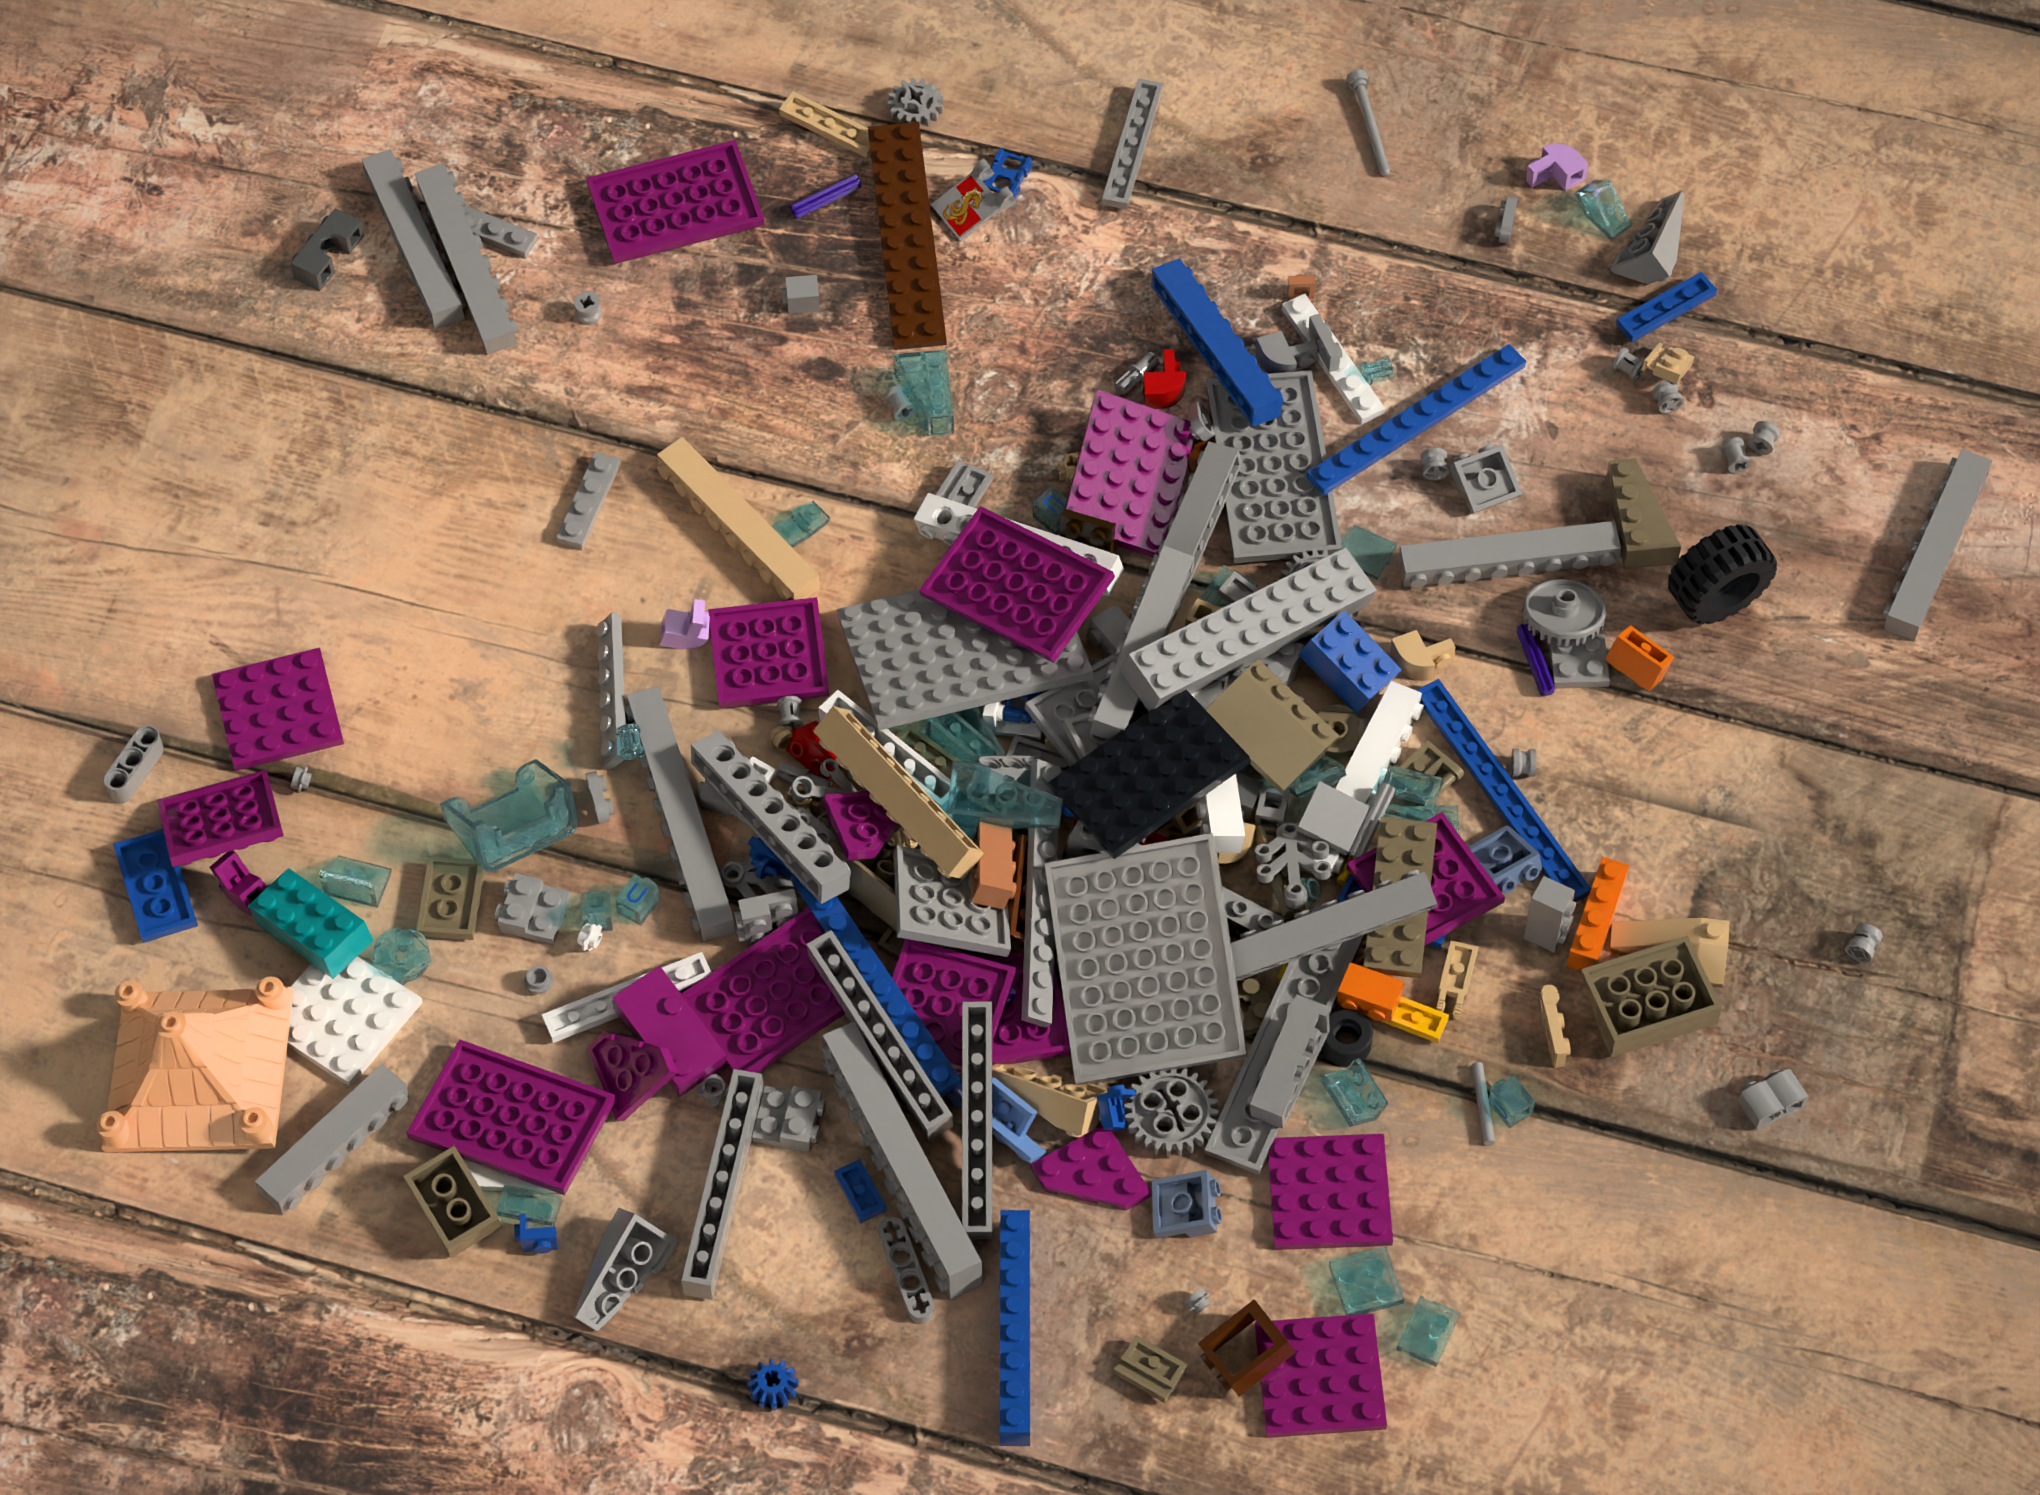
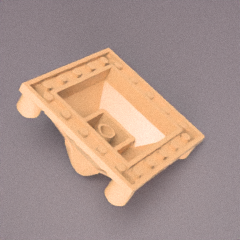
[96,976,293,1152]

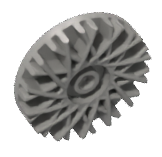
[1523,579,1606,647]

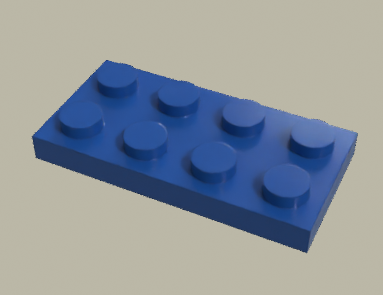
[113,829,198,943]

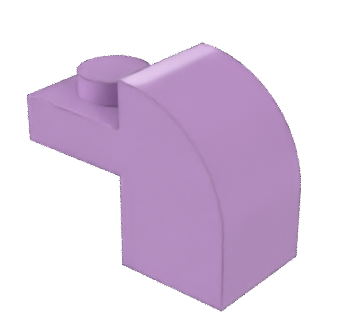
[1526,144,1588,190]
[659,599,710,649]

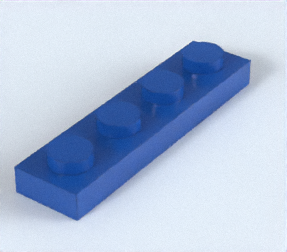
[1616,272,1717,343]

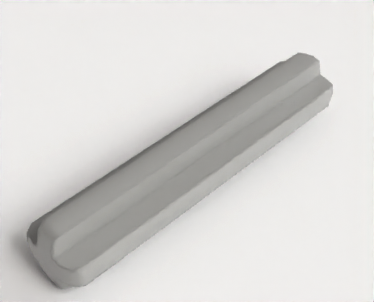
[1348,783,1395,859]

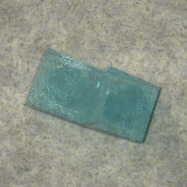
[771,501,830,548]

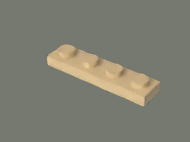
[779,91,870,158]

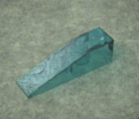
[946,761,1063,829]

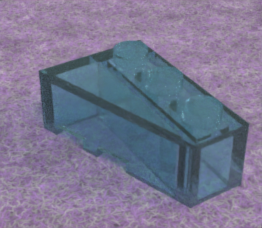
[893,350,954,436]
[925,707,1005,770]

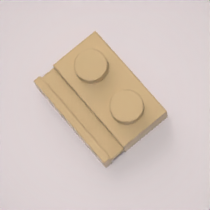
[1641,342,1695,384]

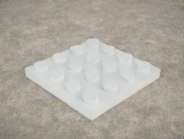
[287,956,422,1088]

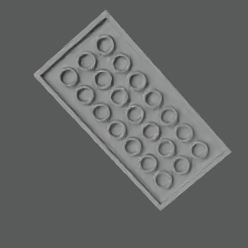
[1206,370,1342,564]

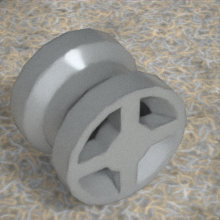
[574,291,602,325]
[1652,381,1684,413]
[1747,421,1780,455]
[1420,448,1450,480]
[1511,749,1536,777]

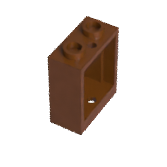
[1198,1299,1296,1397]

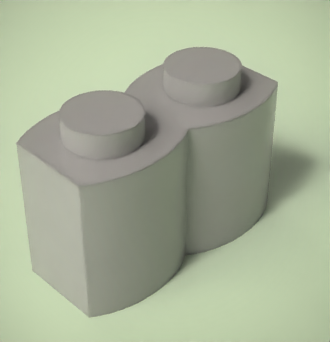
[1738,1069,1809,1130]

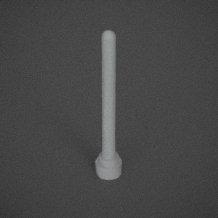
[1346,69,1390,176]

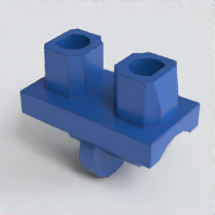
[748,836,795,879]

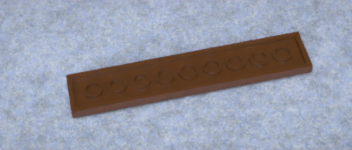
[868,122,947,350]

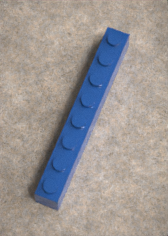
[1151,258,1284,427]
[1000,1210,1030,1446]

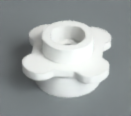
[577,923,602,951]

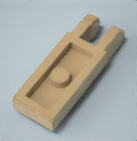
[1436,940,1479,1019]
[1539,984,1571,1068]

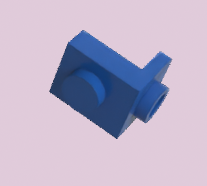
[1097,1085,1136,1131]
[514,1214,558,1254]

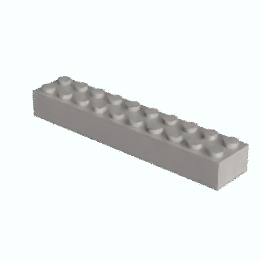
[1120,547,1377,711]
[820,1021,982,1300]

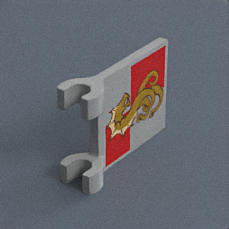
[930,159,1017,242]

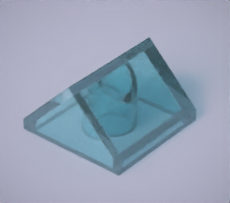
[319,856,392,908]

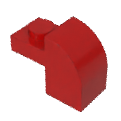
[1143,349,1186,409]

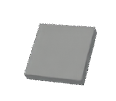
[1296,781,1370,855]

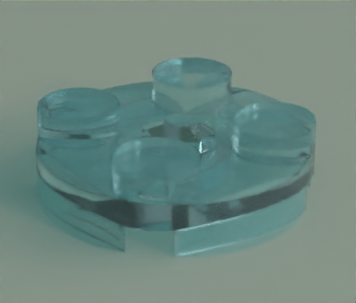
[373,928,431,985]

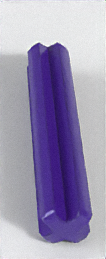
[790,174,861,218]
[1517,624,1555,697]

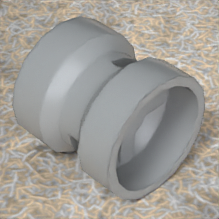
[1845,923,1883,963]

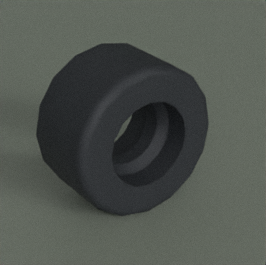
[1321,1009,1373,1067]

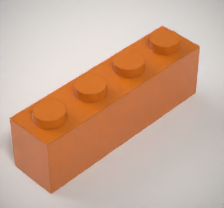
[1567,856,1629,971]

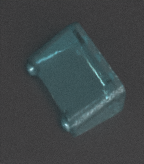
[440,759,578,872]

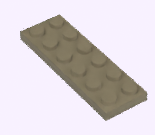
[1364,817,1437,979]

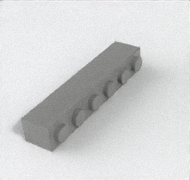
[255,1063,410,1215]

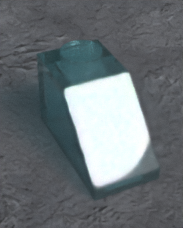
[1575,180,1631,239]

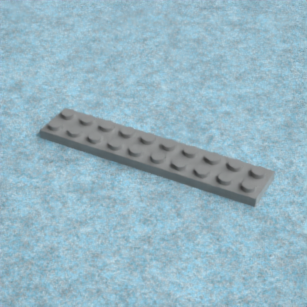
[1205,905,1366,1175]

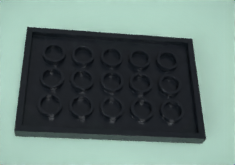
[1048,689,1251,859]

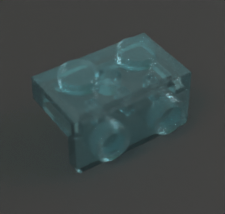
[1321,1058,1388,1127]

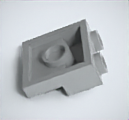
[1449,444,1523,514]
[495,873,571,945]
[734,889,798,946]
[752,1086,826,1152]

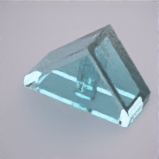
[581,890,613,932]

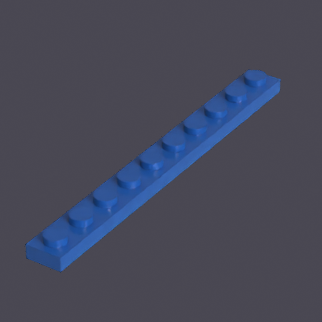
[1306,344,1527,496]
[1416,679,1591,902]
[790,876,962,1097]

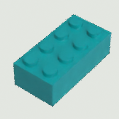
[248,868,374,979]

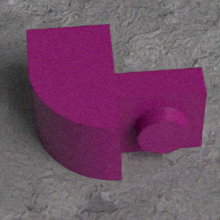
[209,850,267,917]

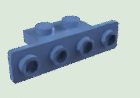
[945,1077,1046,1163]

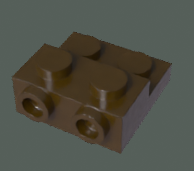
[1059,509,1116,553]

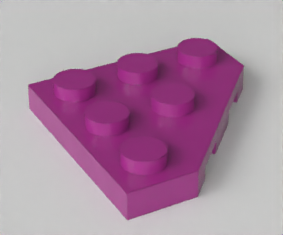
[823,791,901,861]
[587,1032,678,1121]
[1031,1125,1152,1211]

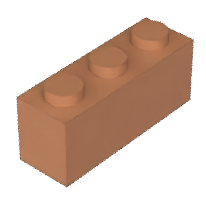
[971,821,1016,909]

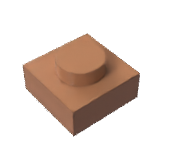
[1287,274,1316,300]

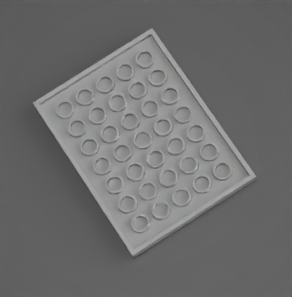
[837,590,1094,730]
[1044,833,1248,1085]

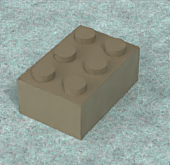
[403,1146,502,1258]

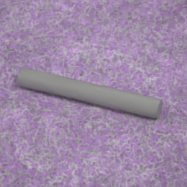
[1471,1062,1495,1146]

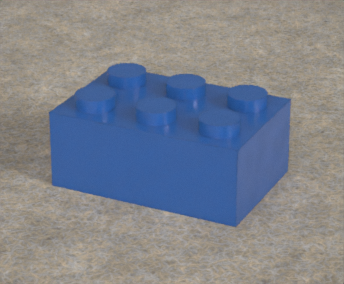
[1298,610,1402,714]

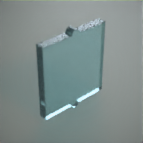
[1342,525,1397,580]

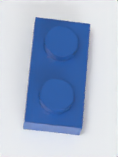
[834,1159,887,1224]

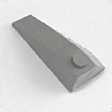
[1611,191,1685,284]
[572,1208,678,1331]

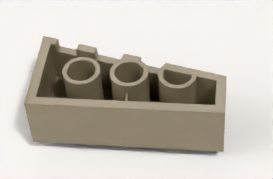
[1606,458,1681,569]

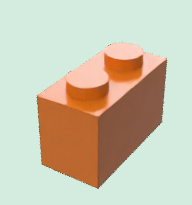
[1605,625,1675,691]
[1337,962,1404,1023]

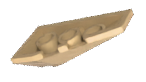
[1610,918,1730,987]
[992,1064,1108,1137]

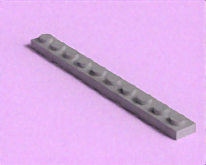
[1022,759,1060,1027]

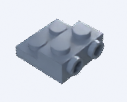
[1468,825,1542,894]
[1152,1170,1222,1238]

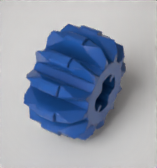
[747,1358,799,1411]

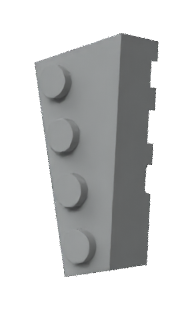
[1247,994,1330,1129]

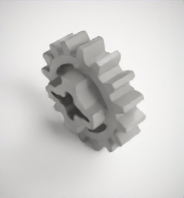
[888,78,944,127]

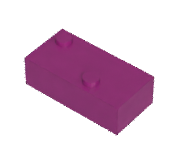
[612,965,727,1098]

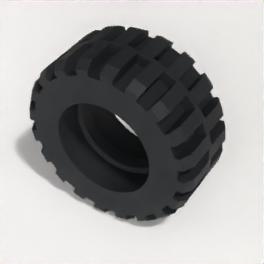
[1668,524,1777,624]

